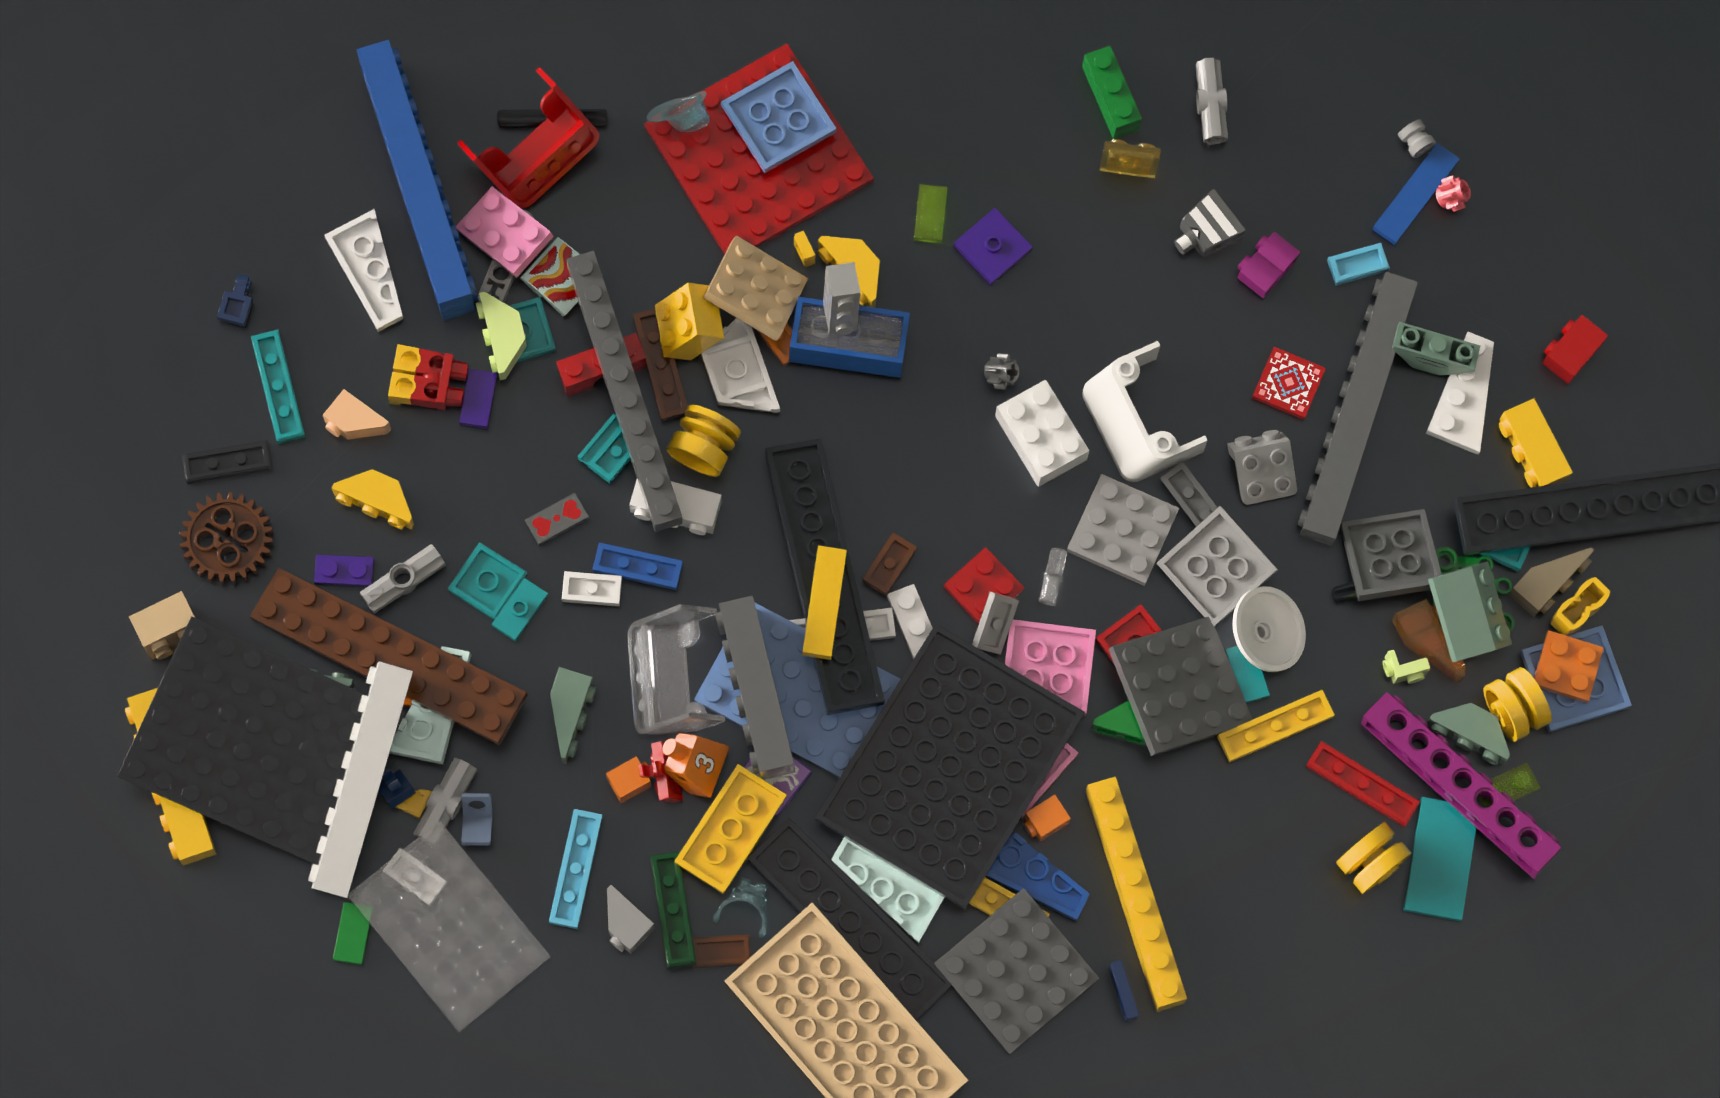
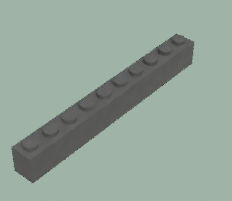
[567,250,682,532]
[1297,272,1418,546]

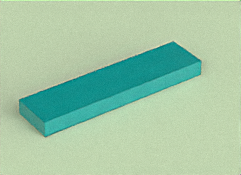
[251,330,305,444]

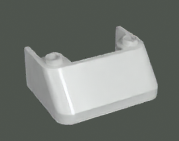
[1082,341,1208,482]

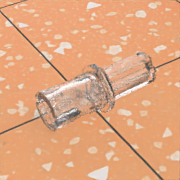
[1038,548,1067,606]

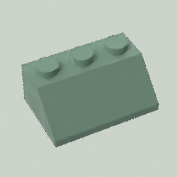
[1428,562,1512,662]

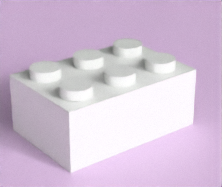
[995,380,1089,487]

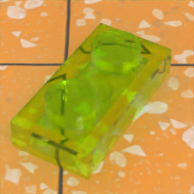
[914,184,948,243]
[1480,762,1540,808]

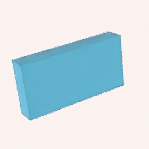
[1327,243,1390,286]

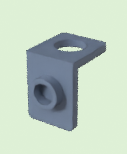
[461,793,493,846]

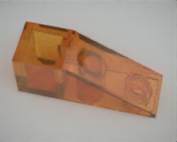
[1392,599,1466,683]

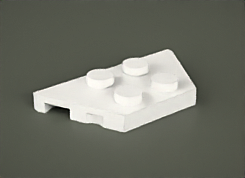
[701,318,780,413]

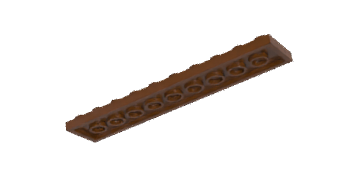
[250,567,528,745]

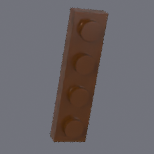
[633,309,688,422]

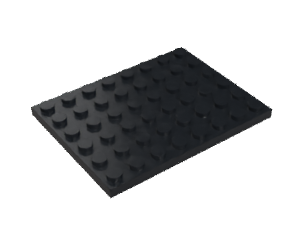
[117,616,405,865]
[815,624,1085,910]

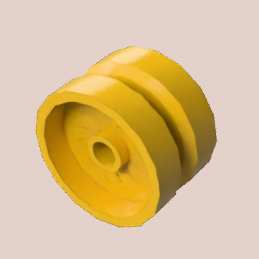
[1483,667,1552,742]
[1336,822,1412,894]

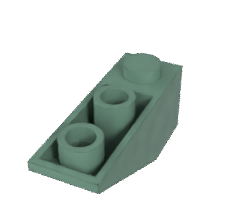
[550,667,597,764]

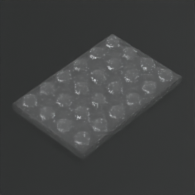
[348,821,551,1032]

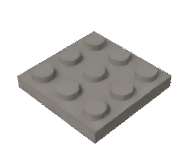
[1066,474,1179,586]
[1157,506,1278,627]

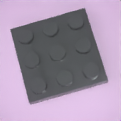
[1340,509,1442,601]

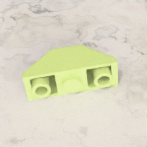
[476,292,527,380]

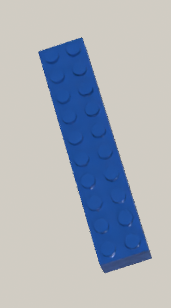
[356,40,478,321]

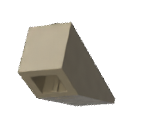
[1508,547,1594,617]

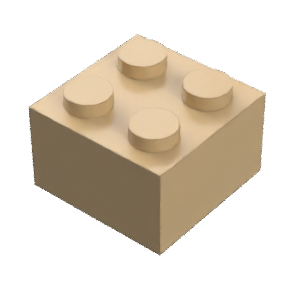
[129,591,195,660]

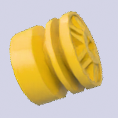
[666,405,741,477]

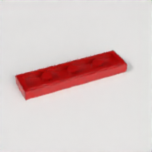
[1305,741,1420,828]

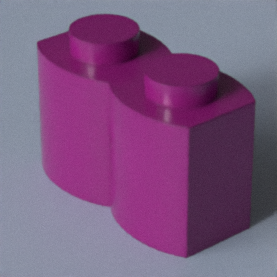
[1237,231,1301,299]

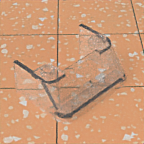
[628,604,726,735]

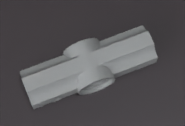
[1196,58,1228,145]
[360,544,446,614]
[413,758,477,847]

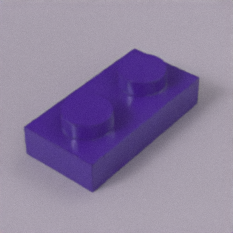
[314,555,374,588]

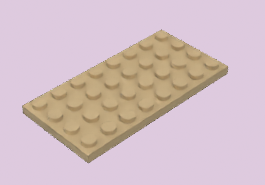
[725,903,969,1098]

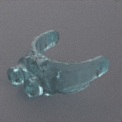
[713,878,768,938]

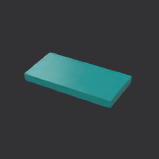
[1403,797,1476,922]

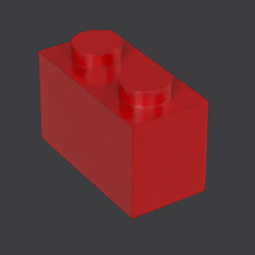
[1542,315,1608,385]

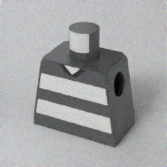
[1174,189,1246,257]

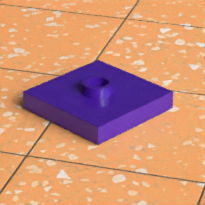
[953,208,1033,285]

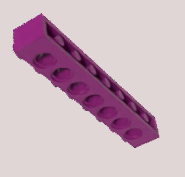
[1361,692,1561,879]

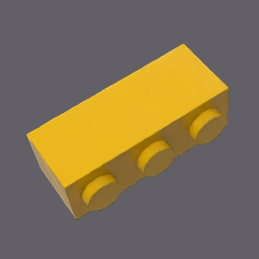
[1499,398,1573,488]

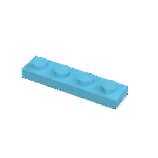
[549,809,603,930]

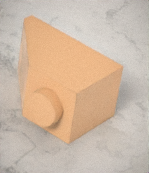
[323,389,391,440]

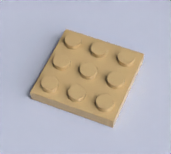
[703,235,808,341]

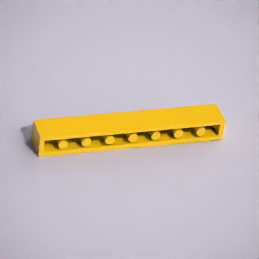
[1085,777,1187,1012]

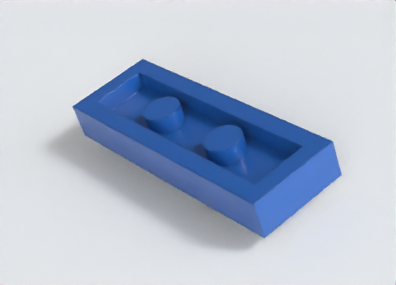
[592,542,683,591]

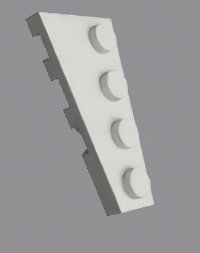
[325,209,403,332]
[1426,332,1494,455]

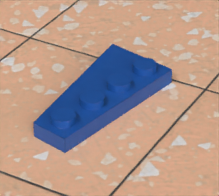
[986,832,1089,921]

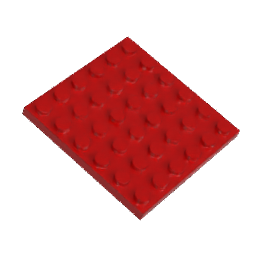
[644,44,874,255]

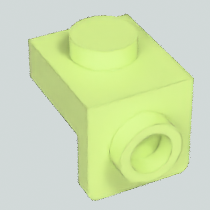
[1383,650,1430,684]

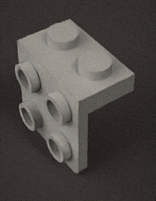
[1227,430,1297,505]

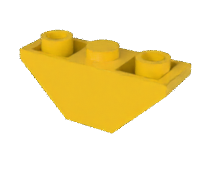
[817,236,880,308]
[332,469,414,530]

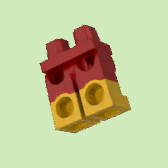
[388,344,469,411]

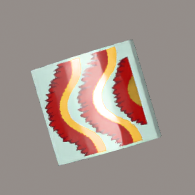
[520,237,580,316]

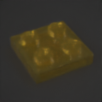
[1099,139,1161,178]

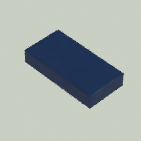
[1108,960,1139,1023]

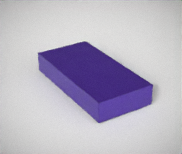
[459,369,497,429]

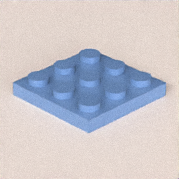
[721,61,837,173]
[1520,625,1632,733]

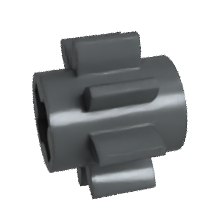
[984,353,1019,390]

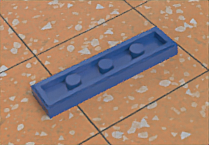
[1372,143,1460,245]

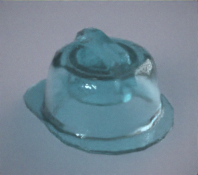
[647,91,710,133]

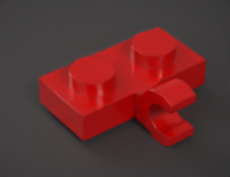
[639,741,683,803]

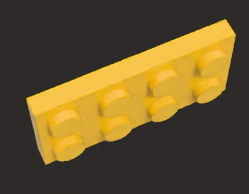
[674,764,787,894]

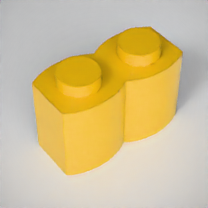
[1550,577,1610,636]

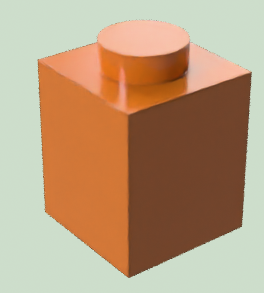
[606,756,651,803]
[1023,795,1071,842]

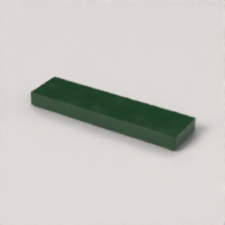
[650,851,697,970]

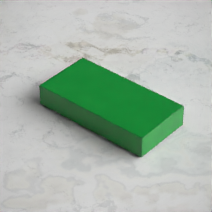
[333,902,374,966]

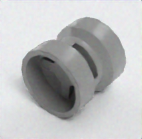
[1398,119,1436,158]

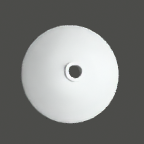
[1233,586,1306,672]

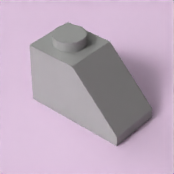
[607,885,655,954]

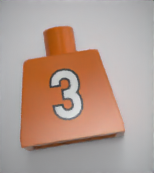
[662,733,729,798]

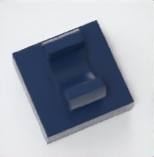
[379,768,416,809]

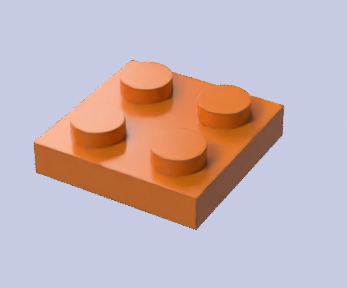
[1534,630,1604,703]

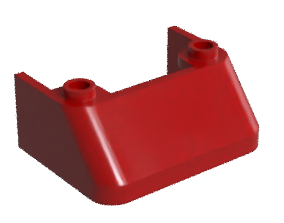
[457,67,599,208]

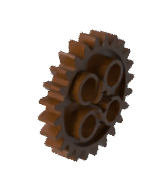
[179,492,274,585]

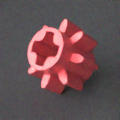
[1436,176,1471,212]

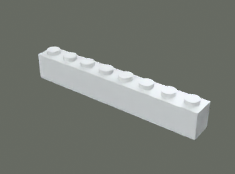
[308,662,413,898]

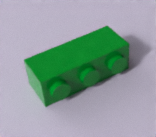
[1082,46,1142,140]

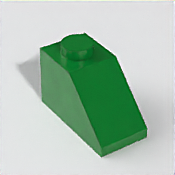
[1091,701,1147,746]

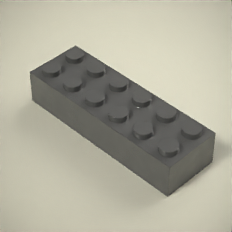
[715,595,796,780]

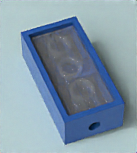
[789,297,910,378]

